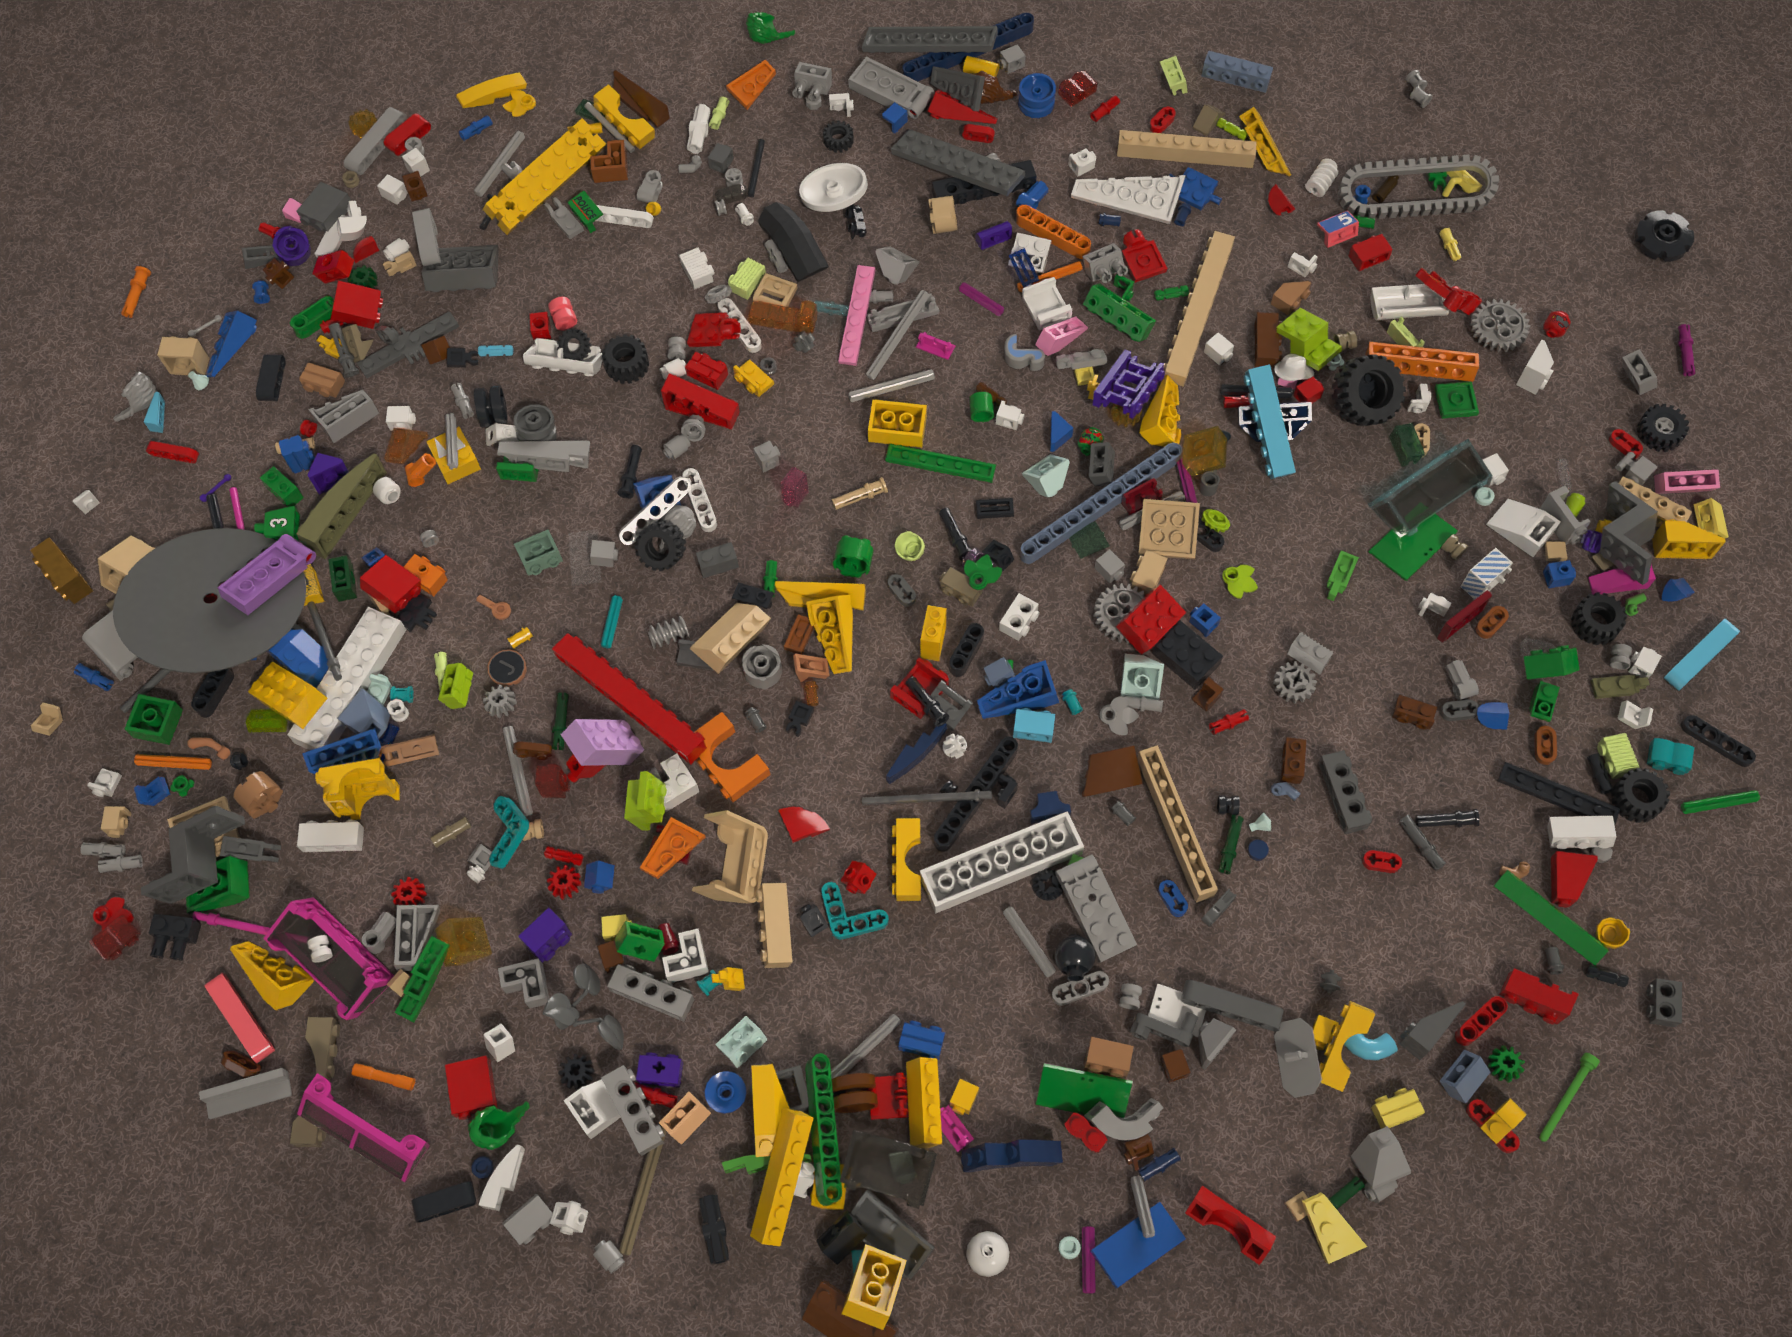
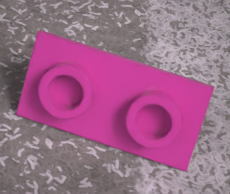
[916,332,956,360]
[940,1105,974,1152]

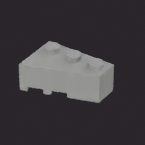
[308,390,379,443]
[394,905,440,971]

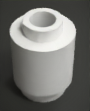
[383,238,410,262]
[660,358,686,381]

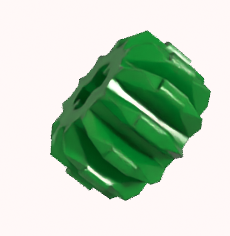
[1487,1046,1525,1083]

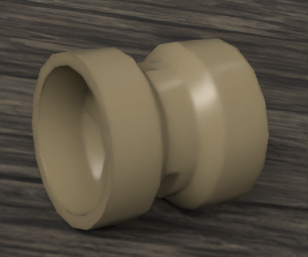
[1334,331,1357,351]
[1441,534,1469,561]

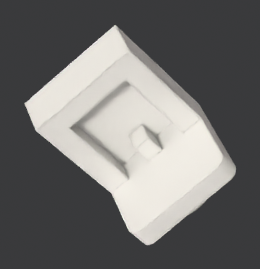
[1407,384,1431,413]
[1418,593,1451,617]
[1618,701,1653,729]

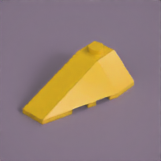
[1139,374,1181,447]
[806,595,853,674]
[230,941,314,1010]

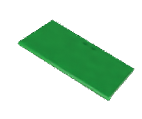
[1368,503,1458,581]
[1035,1063,1133,1118]

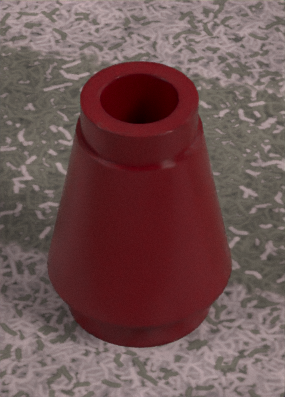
[658,923,679,955]

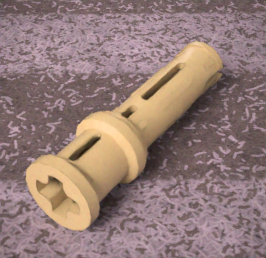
[831,477,888,510]

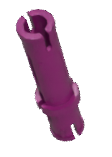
[1678,324,1696,376]

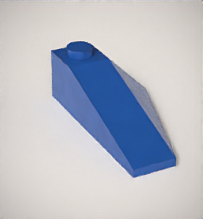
[206,311,257,378]
[977,660,1059,719]

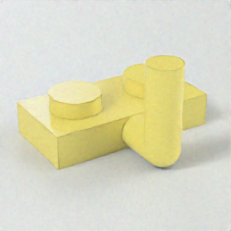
[1442,170,1483,197]

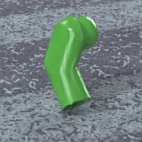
[1625,593,1646,616]

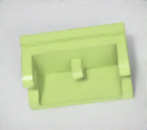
[1160,56,1188,96]
[1387,316,1425,348]

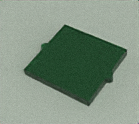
[1069,521,1110,559]

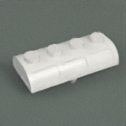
[1370,284,1449,320]
[523,338,603,376]

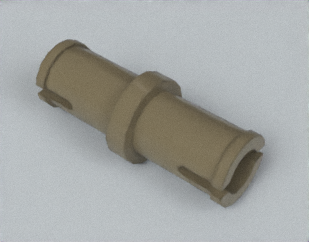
[430,817,472,848]

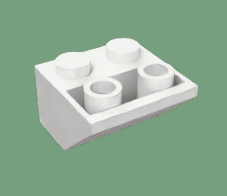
[564,1079,621,1139]

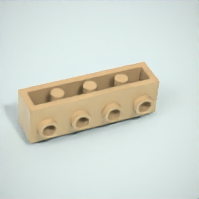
[1618,476,1692,528]
[756,883,792,968]

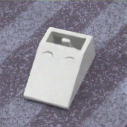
[1486,499,1561,557]

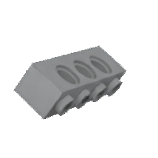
[607,964,695,1022]
[601,1065,665,1156]

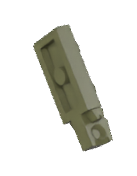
[1590,675,1650,699]

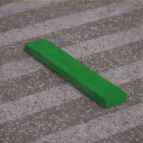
[885,444,996,483]
[1494,870,1609,966]

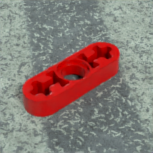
[146,441,199,464]
[1466,1099,1520,1153]

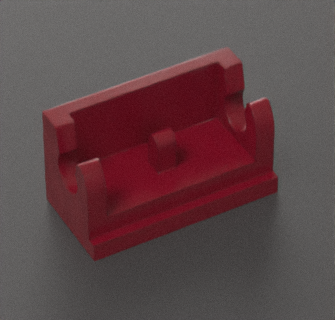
[1121,478,1163,515]

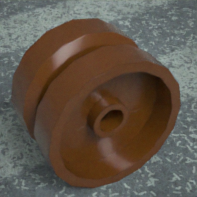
[832,1073,878,1113]

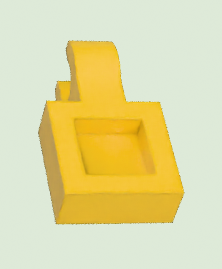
[316,335,345,359]
[711,967,745,991]

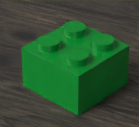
[124,694,183,745]

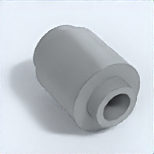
[663,434,691,460]
[1364,1180,1398,1203]
[593,1240,625,1274]

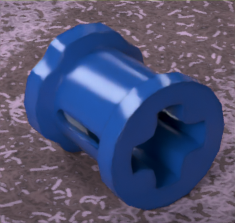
[1354,185,1371,204]
[252,281,270,304]

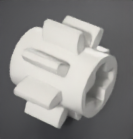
[943,734,967,759]

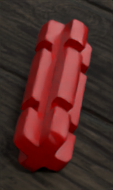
[544,846,583,866]

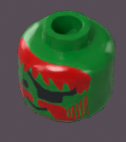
[1077,427,1104,455]

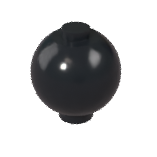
[1054,934,1096,981]

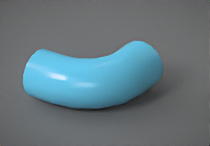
[1344,1033,1398,1060]

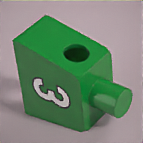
[254,506,300,541]

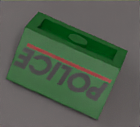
[567,191,604,233]

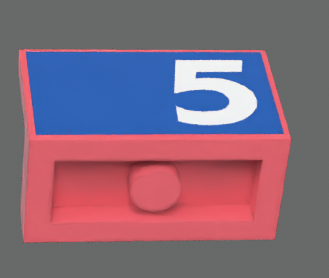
[1317,210,1359,248]

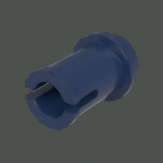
[1174,203,1192,227]
[1099,212,1121,227]

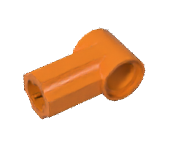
[405,453,436,487]

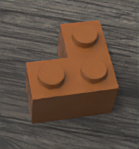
[590,140,628,183]

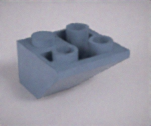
[337,688,390,739]

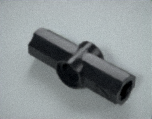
[699,1194,729,1265]

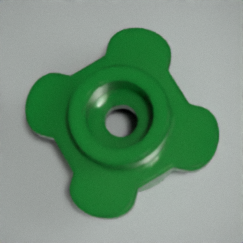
[170,775,194,797]

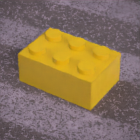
[868,400,927,448]
[841,1244,907,1330]

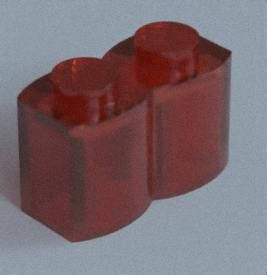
[1058,70,1098,106]
[89,915,141,961]

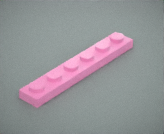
[838,265,876,366]

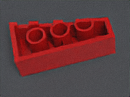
[661,373,740,430]

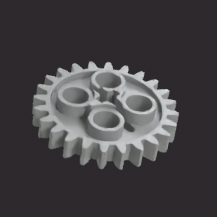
[1470,299,1530,352]
[1093,583,1144,643]

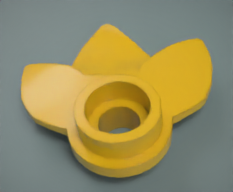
[503,90,536,117]

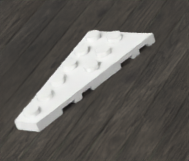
[1071,175,1185,224]

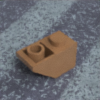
[1271,281,1311,315]

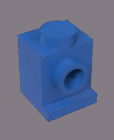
[1189,603,1221,637]

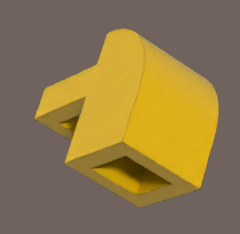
[1480,1098,1527,1144]

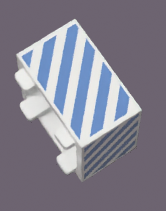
[1460,548,1513,599]

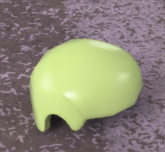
[894,531,925,561]

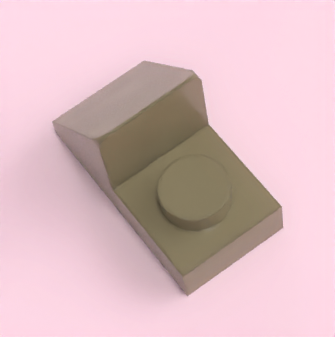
[342,324,373,363]

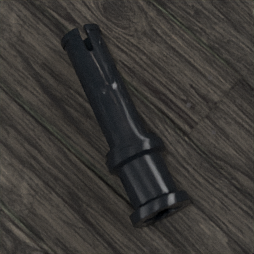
[617,445,642,499]
[939,508,974,561]
[905,676,949,727]
[1415,809,1480,828]

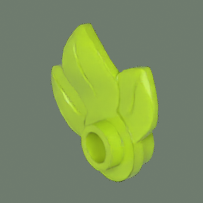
[1222,565,1258,599]

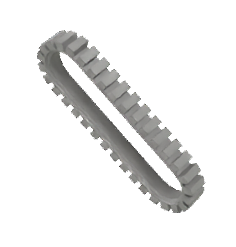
[1338,155,1499,219]

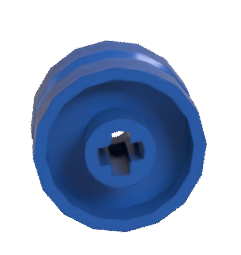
[1018,73,1056,118]

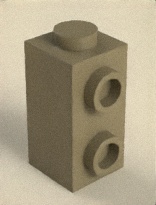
[939,567,982,607]

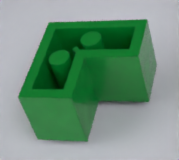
[1524,645,1580,679]

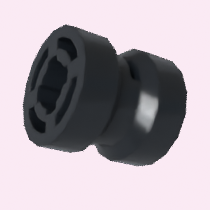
[1217,795,1240,815]

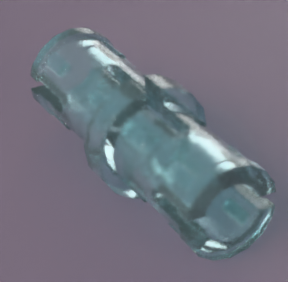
[814,300,849,316]

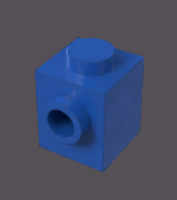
[1543,560,1576,588]
[584,861,615,894]

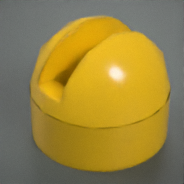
[646,202,661,216]

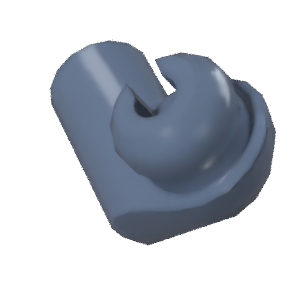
[1271,782,1301,801]

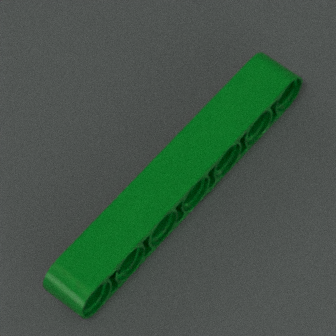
[805,1053,842,1206]

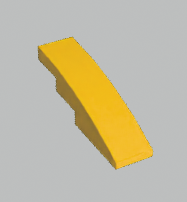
[456,72,527,108]

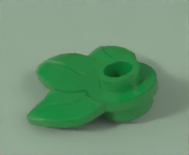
[964,554,1002,590]

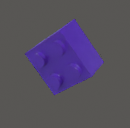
[518,908,572,963]

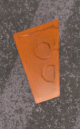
[640,817,706,879]

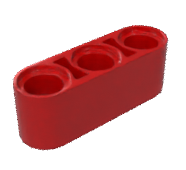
[383,113,431,156]
[1455,996,1508,1046]

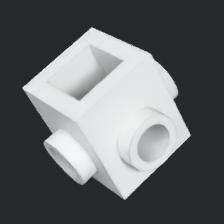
[550,1201,588,1235]

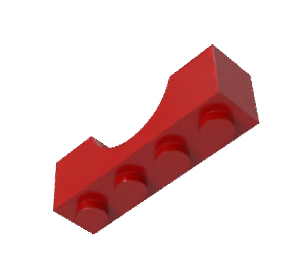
[1185,1186,1276,1265]

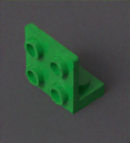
[496,456,539,482]

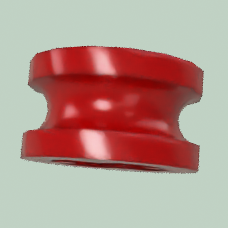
[300,419,317,438]

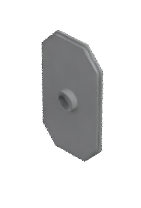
[1274,1018,1322,1098]

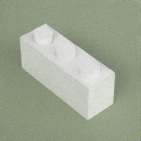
[1547,816,1616,849]
[297,820,364,852]

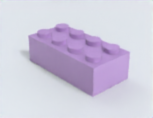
[561,719,644,766]

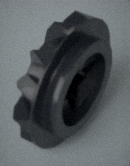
[1032,868,1063,901]

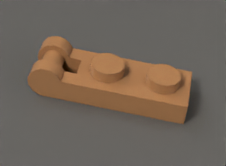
[381,734,439,766]

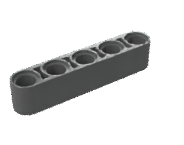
[1181,980,1284,1031]

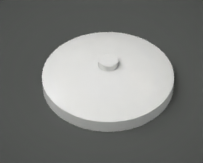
[799,163,868,212]

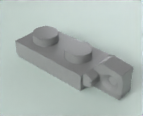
[1056,349,1107,370]

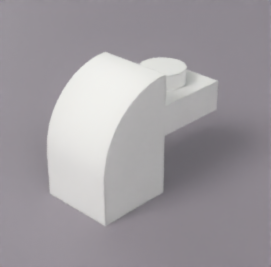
[337,201,367,241]

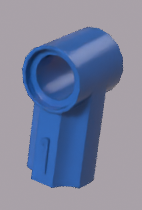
[1016,181,1049,209]

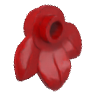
[93,897,134,938]

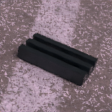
[976,498,1014,519]

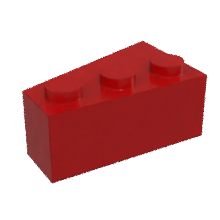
[1499,968,1579,1024]

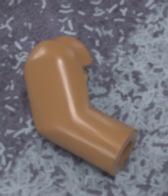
[1499,862,1530,879]

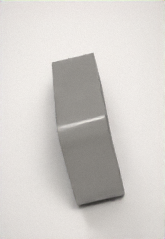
[412,208,441,267]

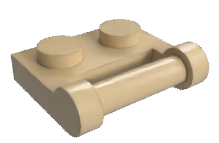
[753,273,798,312]

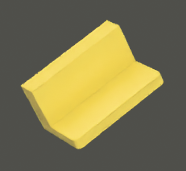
[1694,498,1728,538]

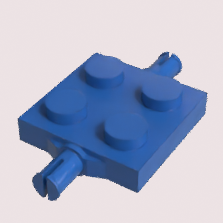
[1169,167,1222,210]

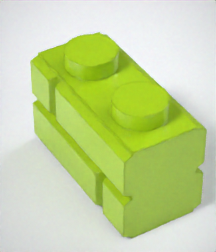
[438,663,473,709]

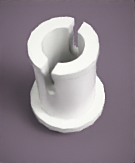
[735,203,754,226]

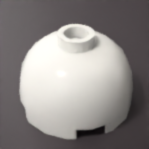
[966,1231,1010,1277]

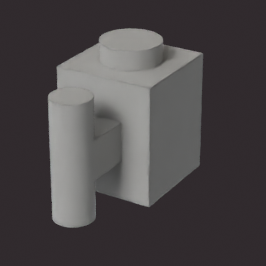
[1615,452,1657,486]

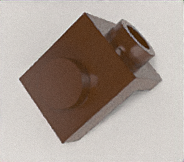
[1123,1134,1154,1171]

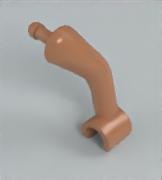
[187,737,230,760]

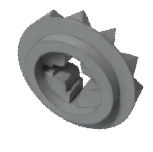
[705,285,732,303]

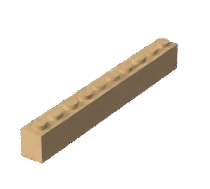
[1163,231,1235,387]

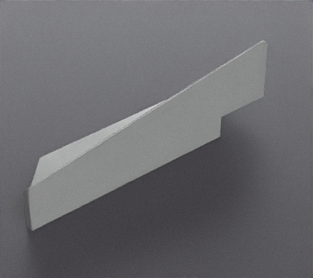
[497,441,590,472]

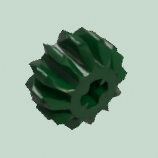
[347,265,378,289]

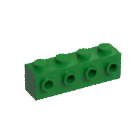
[1083,283,1156,342]

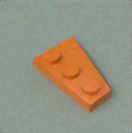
[726,60,776,110]

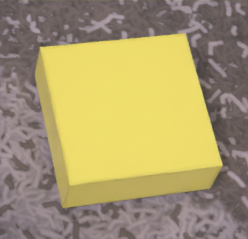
[1074,367,1094,386]

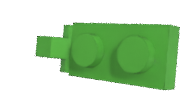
[1327,551,1359,601]

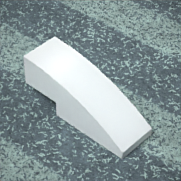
[479,1145,525,1211]

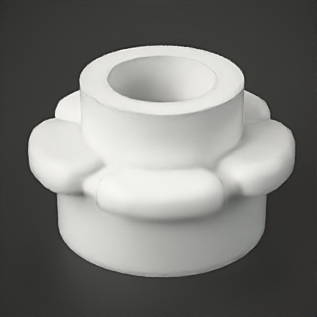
[467,865,485,883]

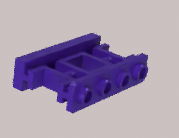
[1093,350,1165,419]

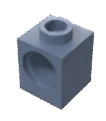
[984,657,1015,688]

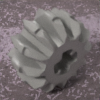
[483,684,517,718]

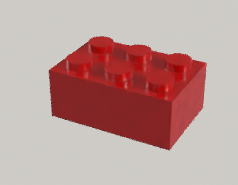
[1115,584,1186,655]

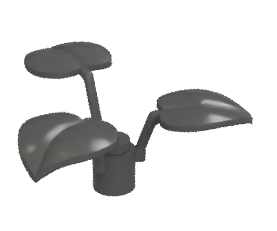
[543,963,624,1050]

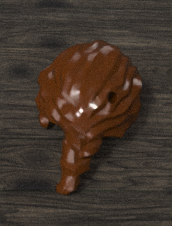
[973,71,1017,104]

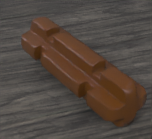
[976,382,1007,407]

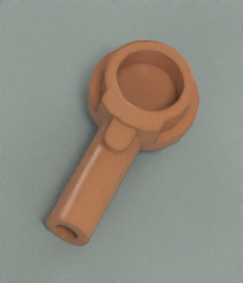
[477,595,511,620]

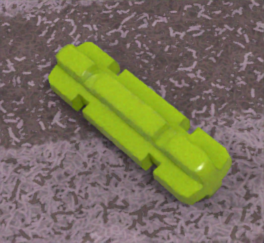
[1216,118,1248,141]

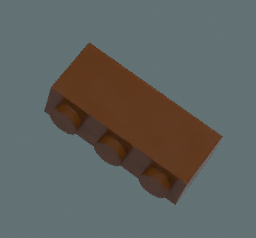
[1254,312,1282,368]

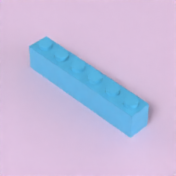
[1244,365,1296,479]

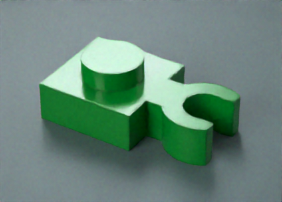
[1427,161,1447,191]

